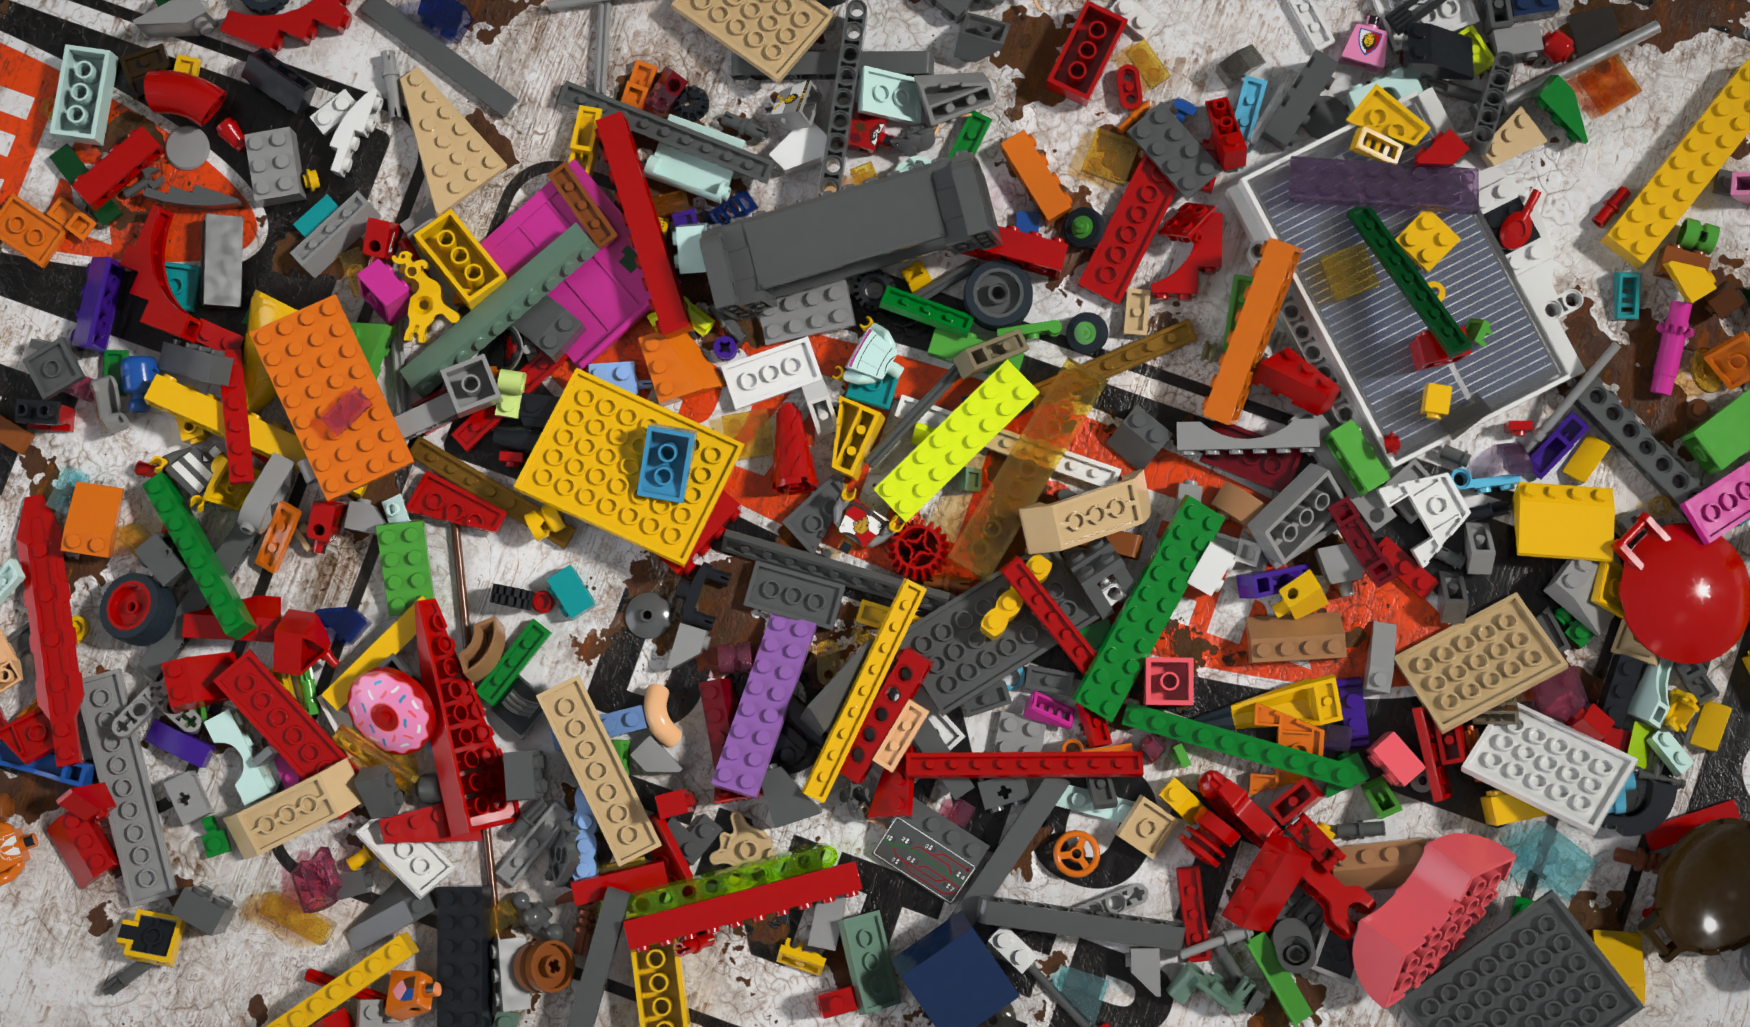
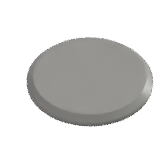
[164,126,210,170]

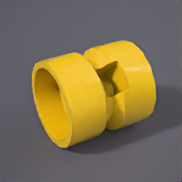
[524,504,567,542]

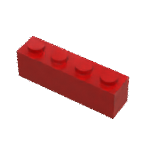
[72,126,165,212]

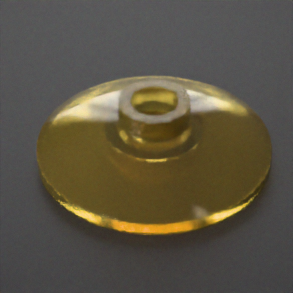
[1689,347,1723,393]

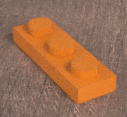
[254,501,303,574]

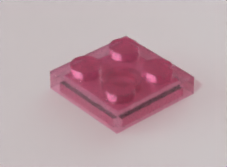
[1532,665,1590,721]

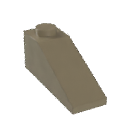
[953,328,1030,380]

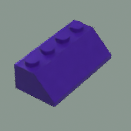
[71,257,126,355]

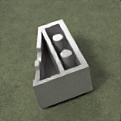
[913,72,996,126]

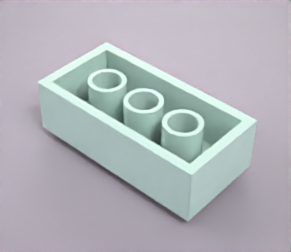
[49,44,119,146]

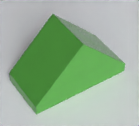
[1360,776,1403,819]

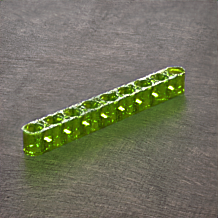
[630,843,838,916]

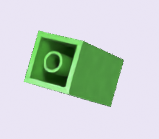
[1679,388,1750,476]

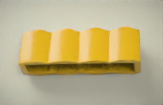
[980,553,1052,641]

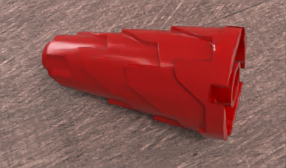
[772,402,819,495]

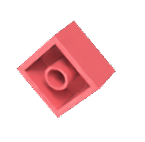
[1144,657,1194,706]
[1364,731,1426,787]

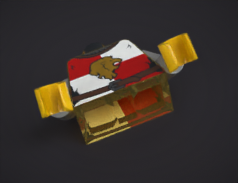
[834,484,905,555]

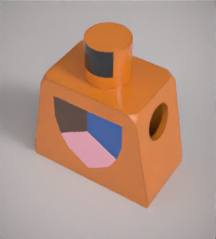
[385,970,442,1021]

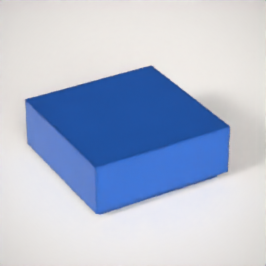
[1016,211,1040,233]

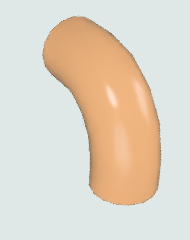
[643,684,682,748]

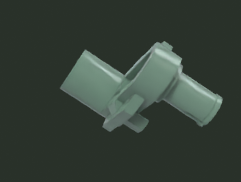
[1166,961,1256,1016]

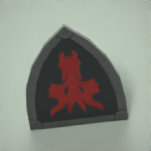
[502,326,536,370]

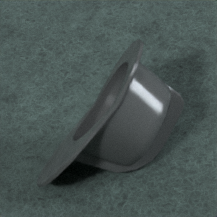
[1273,918,1316,974]

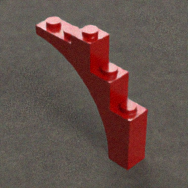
[220,0,352,57]
[119,204,204,343]

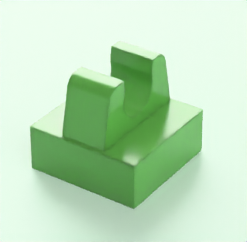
[1465,318,1492,347]

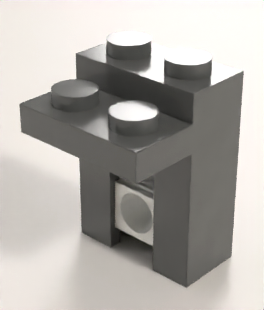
[1065,536,1136,620]

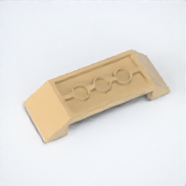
[1019,469,1153,554]
[223,758,363,860]

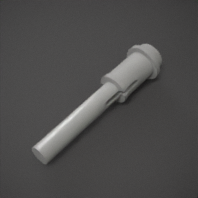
[1179,926,1254,959]

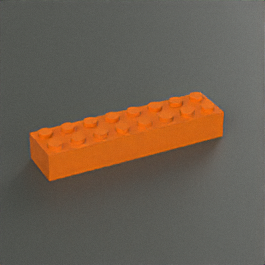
[1202,237,1303,425]

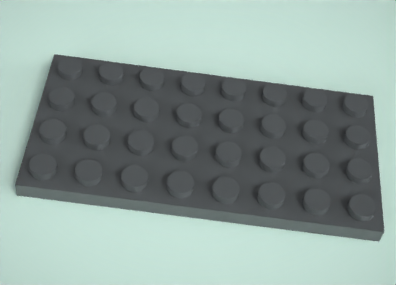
[899,551,1101,717]

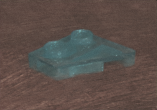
[45,464,90,516]
[1056,965,1109,1024]

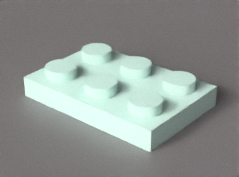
[858,66,922,125]

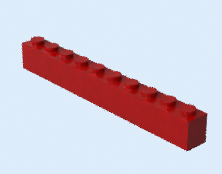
[595,111,694,339]
[623,861,862,953]

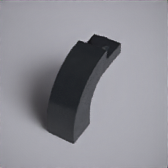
[1601,778,1678,836]

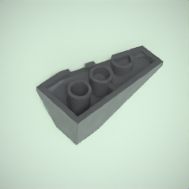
[346,878,437,952]

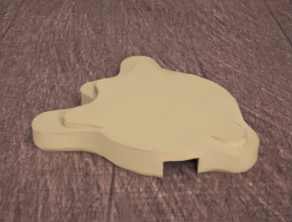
[709,810,779,873]

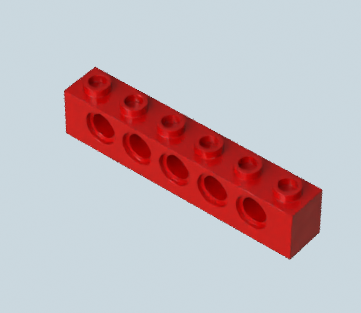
[839,647,935,784]

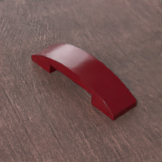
[1327,496,1399,588]

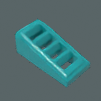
[1613,272,1641,319]

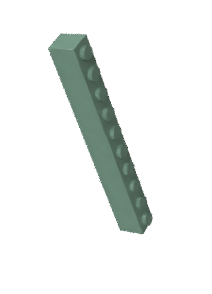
[400,223,599,398]

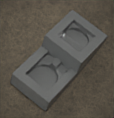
[1673,662,1720,707]

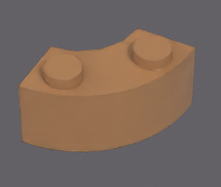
[1211,481,1267,539]
[458,616,506,683]

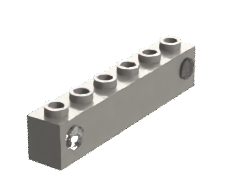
[1288,410,1397,534]

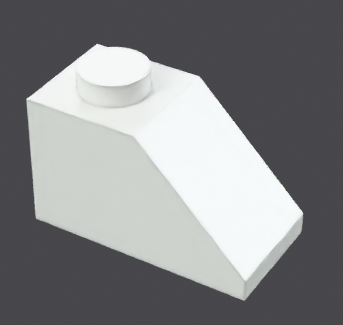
[801,379,837,437]

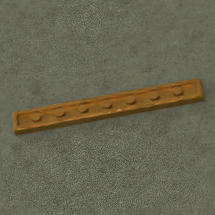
[1026,318,1198,413]
[410,436,577,549]

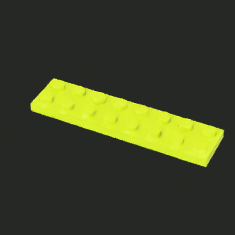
[873,359,1040,523]

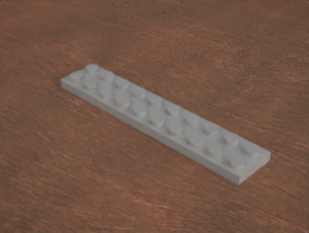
[80,668,179,907]

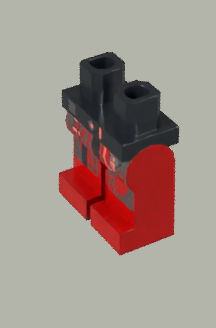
[15,399,76,432]

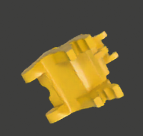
[392,251,462,343]

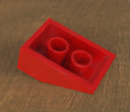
[161,652,237,714]

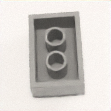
[244,127,306,207]

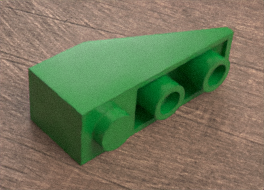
[1532,75,1588,144]

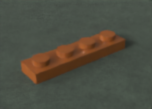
[547,161,619,250]

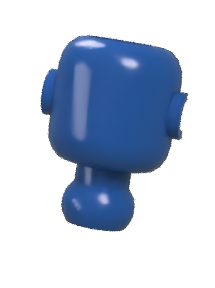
[120,356,160,413]

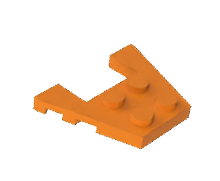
[1248,702,1325,795]

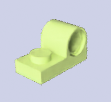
[495,369,527,419]

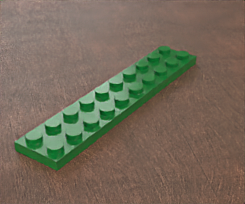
[1071,494,1225,722]

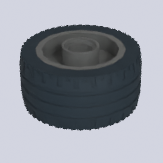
[963,260,1033,332]

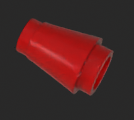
[216,117,246,153]

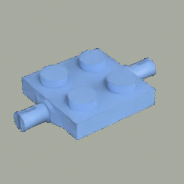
[589,361,653,395]

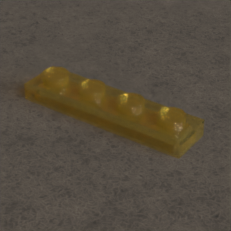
[332,724,419,794]

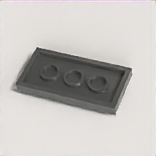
[1127,102,1223,201]
[743,560,846,631]

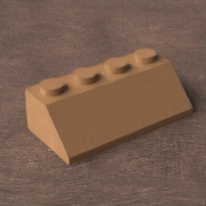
[1245,612,1347,664]
[1327,837,1426,891]

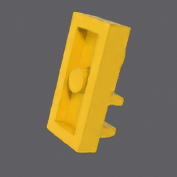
[776,938,826,977]

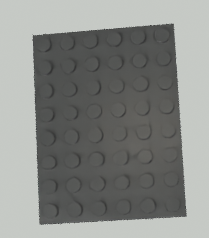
[1397,889,1645,1027]

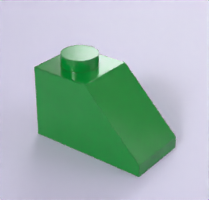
[1322,750,1370,798]

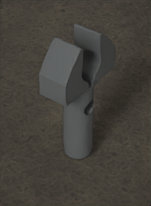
[123,167,165,198]

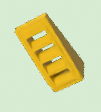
[1349,126,1404,167]

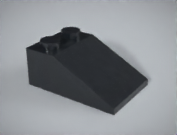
[1402,23,1474,80]

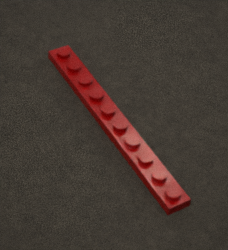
[905,751,1144,779]

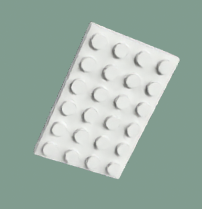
[1461,702,1638,836]

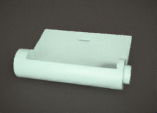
[644,114,746,204]

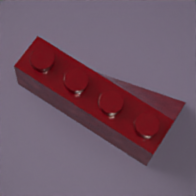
[698,678,740,770]

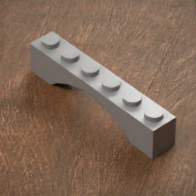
[1176,418,1320,456]

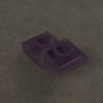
[1496,442,1533,476]

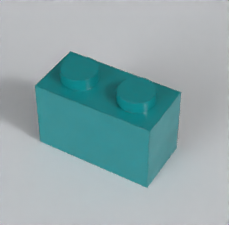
[546,565,597,620]

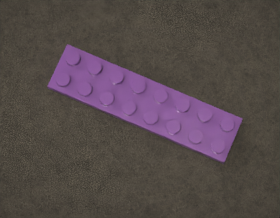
[711,613,817,799]

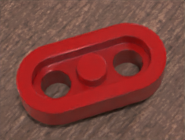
[1116,64,1143,111]

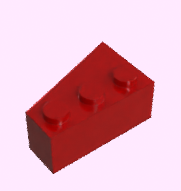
[1251,347,1341,416]

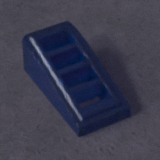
[707,189,759,225]

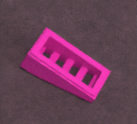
[1023,690,1076,730]

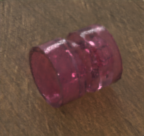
[717,642,753,674]

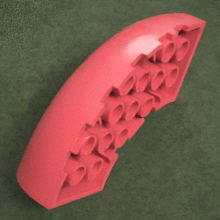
[1352,833,1517,1009]

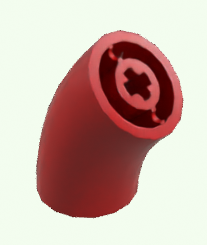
[144,70,227,127]

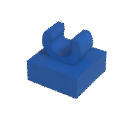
[1173,97,1198,123]

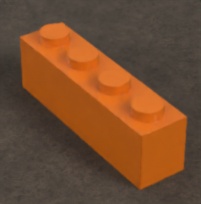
[1000,130,1073,225]

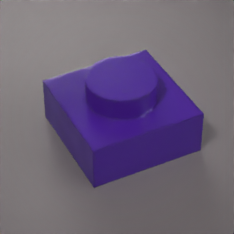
[672,208,698,229]

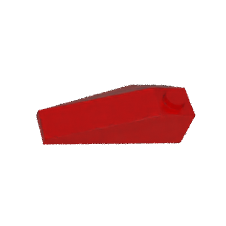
[182,595,281,643]

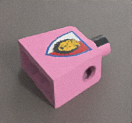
[1338,15,1388,74]

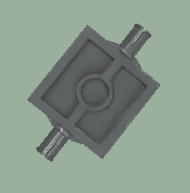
[544,821,581,887]

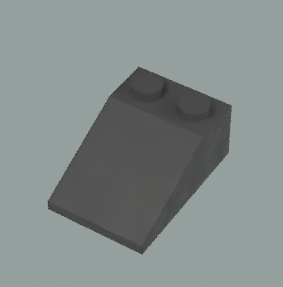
[511,295,586,363]

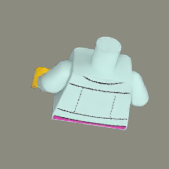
[832,316,904,385]

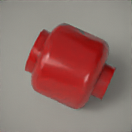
[1541,29,1575,64]

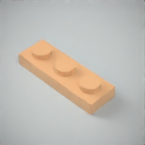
[872,699,930,773]

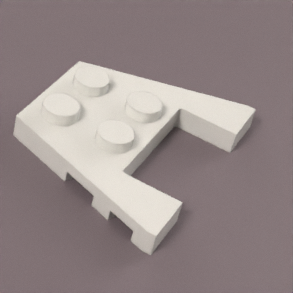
[1375,472,1471,568]

